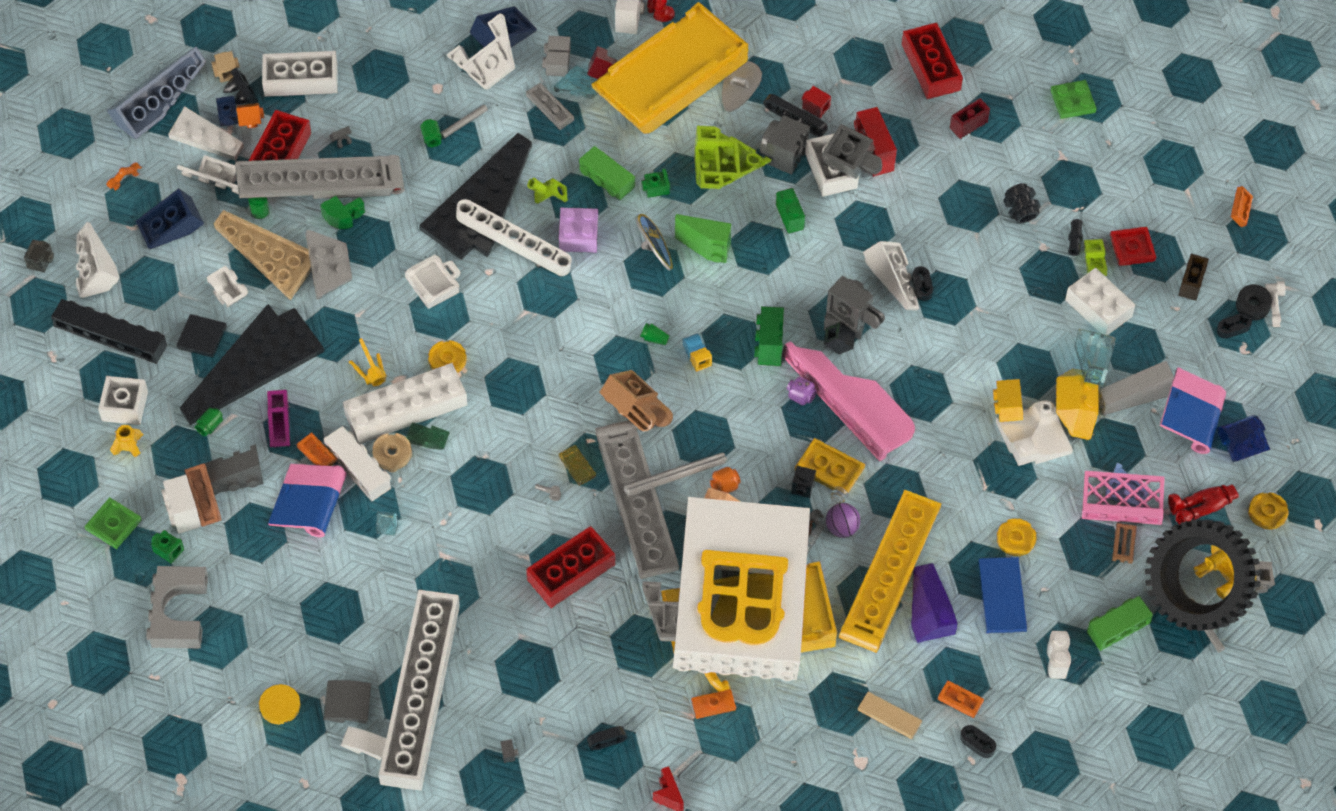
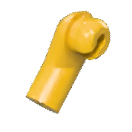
[704,672,730,692]

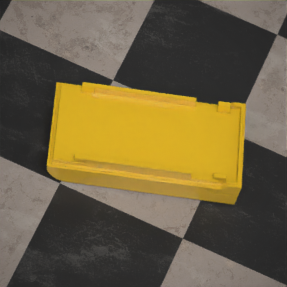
[592,2,748,134]
[661,561,837,652]

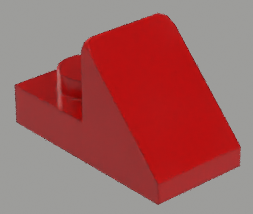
[653,766,684,811]

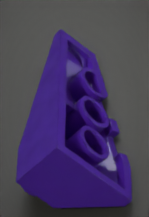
[911,563,958,643]

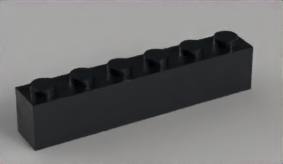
[51,299,167,364]

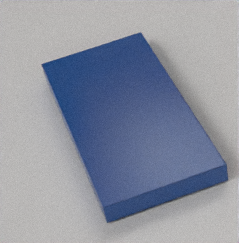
[978,557,1027,633]

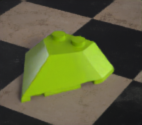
[694,125,772,189]

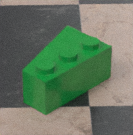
[754,306,784,366]

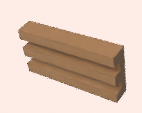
[1112,523,1137,564]

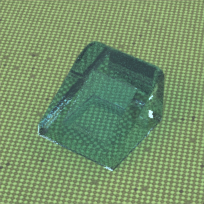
[376,511,398,536]

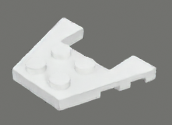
[447,13,515,90]

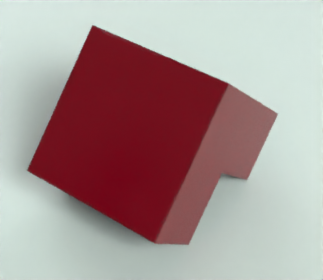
[587,46,618,79]

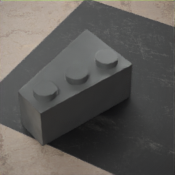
[204,444,264,495]

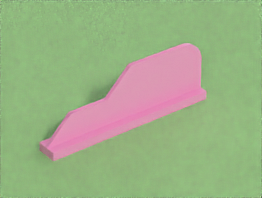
[782,341,915,462]

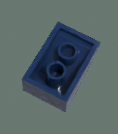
[470,6,537,48]
[136,188,204,249]

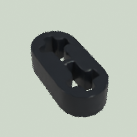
[912,266,933,301]
[1217,313,1252,339]
[960,725,996,758]
[587,726,627,751]

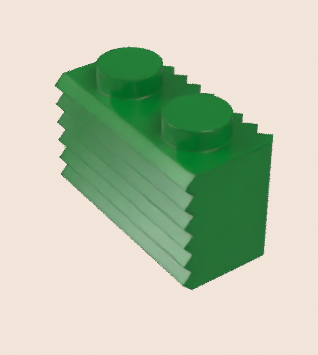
[775,188,806,234]

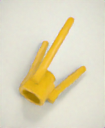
[349,338,387,386]

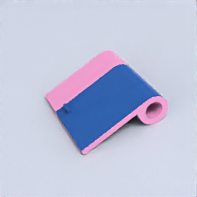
[1160,367,1226,454]
[268,464,347,537]

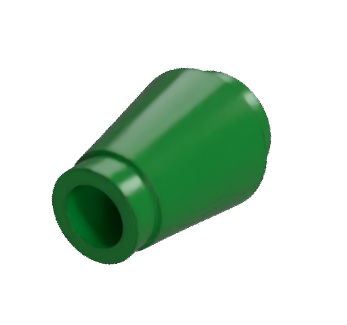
[640,323,670,346]

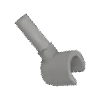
[535,484,561,501]

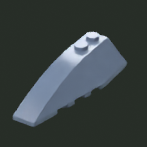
[106,47,206,139]

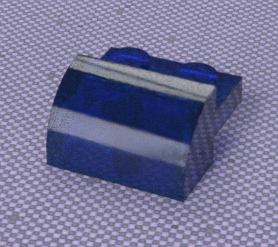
[1217,415,1270,463]

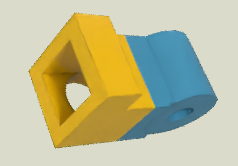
[682,333,712,372]

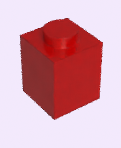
[802,86,831,118]

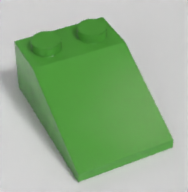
[675,214,732,263]

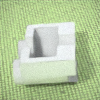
[207,265,248,308]

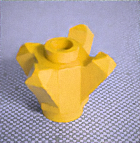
[110,425,144,457]

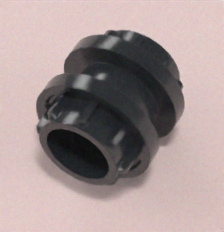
[1003,183,1041,223]

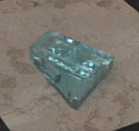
[554,65,598,99]

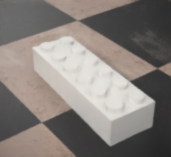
[343,363,467,444]

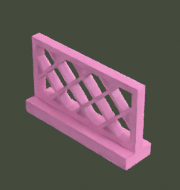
[1082,471,1164,525]

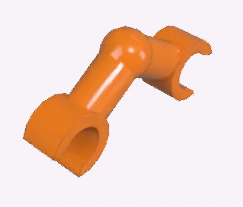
[106,162,142,191]

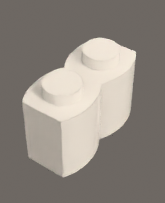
[1047,631,1071,679]

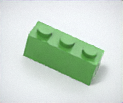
[579,146,635,200]
[1087,596,1153,651]

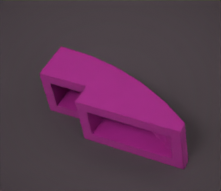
[267,390,290,448]

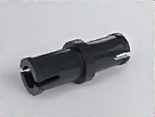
[1068,219,1083,256]

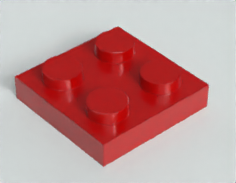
[1110,226,1156,266]

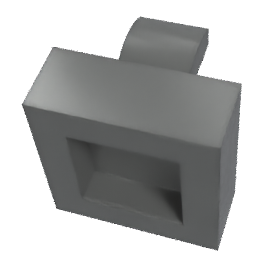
[329,126,352,149]

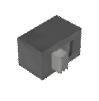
[500,739,519,763]

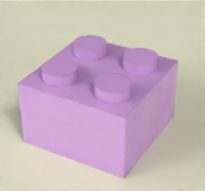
[559,208,598,253]

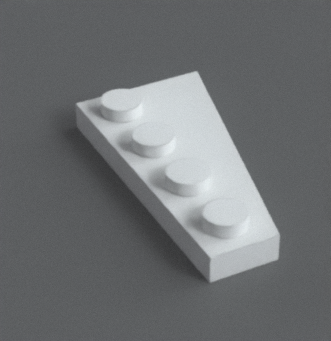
[168,107,244,161]

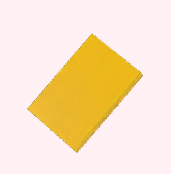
[795,438,865,497]

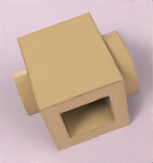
[211,51,240,82]

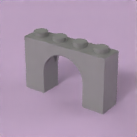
[146,566,208,649]

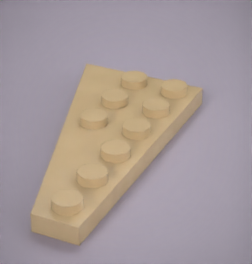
[213,210,312,300]

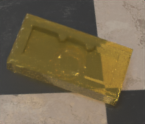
[559,445,596,486]

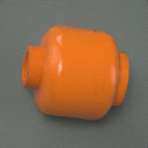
[710,467,741,493]

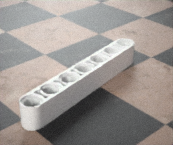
[456,199,572,276]

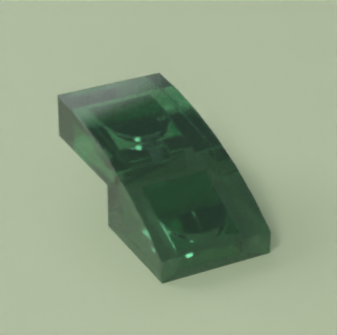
[406,422,450,450]

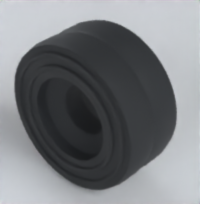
[1236,284,1272,320]

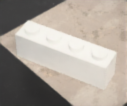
[324,426,391,501]

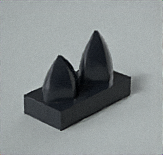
[223,68,259,104]

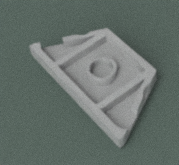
[305,230,352,300]

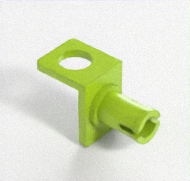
[527,177,568,204]

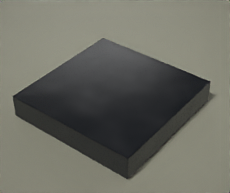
[176,314,227,358]

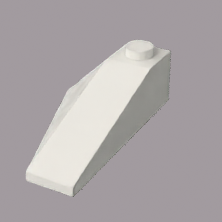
[76,222,119,298]
[863,241,919,311]

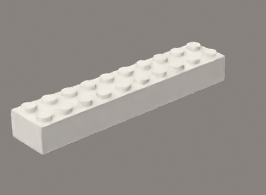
[379,590,460,791]

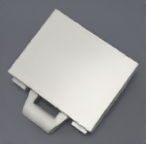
[405,254,461,309]

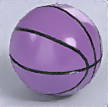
[826,503,860,538]

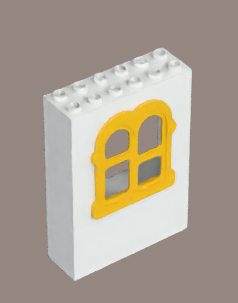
[673,497,810,681]

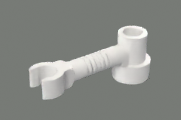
[1265,281,1285,327]

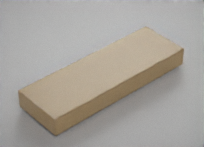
[858,692,922,739]

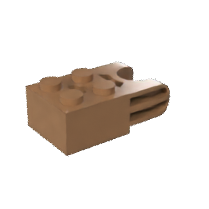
[599,370,673,431]

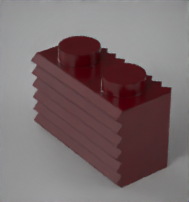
[949,98,990,139]

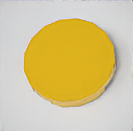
[428,340,467,373]
[1248,492,1289,530]
[997,518,1037,556]
[259,684,301,725]

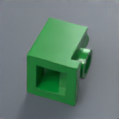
[641,169,670,198]
[151,530,184,564]

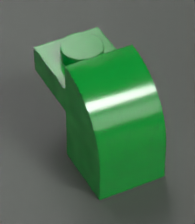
[320,196,365,229]

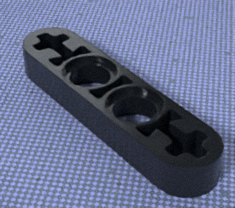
[763,94,828,137]

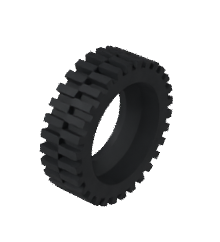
[1145,520,1261,631]

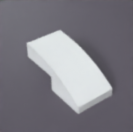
[340,726,386,760]

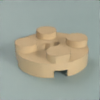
[372,433,412,472]

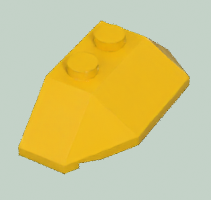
[1056,368,1098,440]

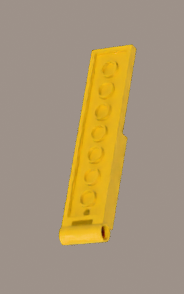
[839,490,942,653]

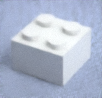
[98,376,148,425]
[161,475,201,534]

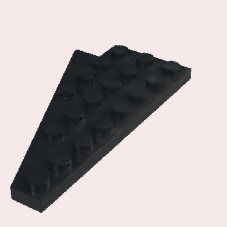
[419,133,532,260]
[180,304,324,425]

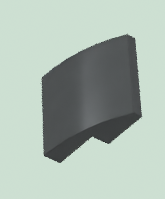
[323,680,371,724]

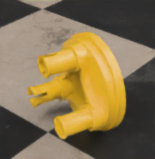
[1194,545,1256,599]

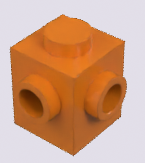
[236,103,264,128]

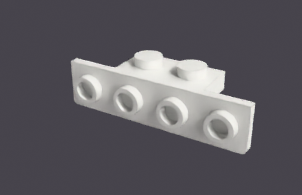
[177,155,239,194]

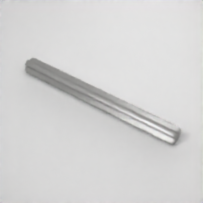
[624,452,727,496]

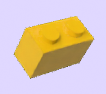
[993,379,1023,422]

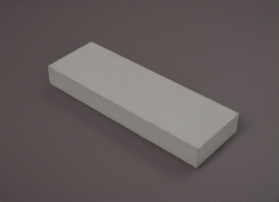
[526,83,574,130]

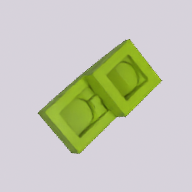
[1084,239,1108,276]

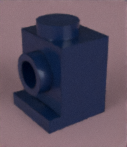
[216,96,239,127]

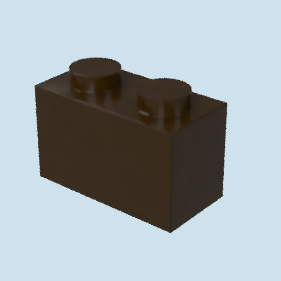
[1178,253,1209,301]

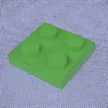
[1050,80,1096,119]
[84,497,142,549]

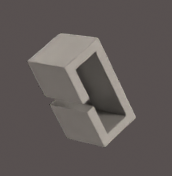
[542,36,571,77]

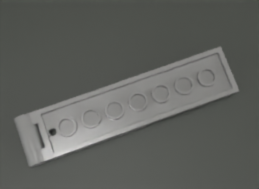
[235,155,405,199]
[595,420,679,579]

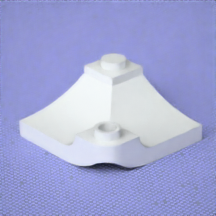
[996,400,1073,466]

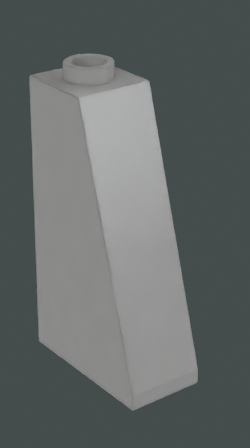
[1098,361,1174,415]

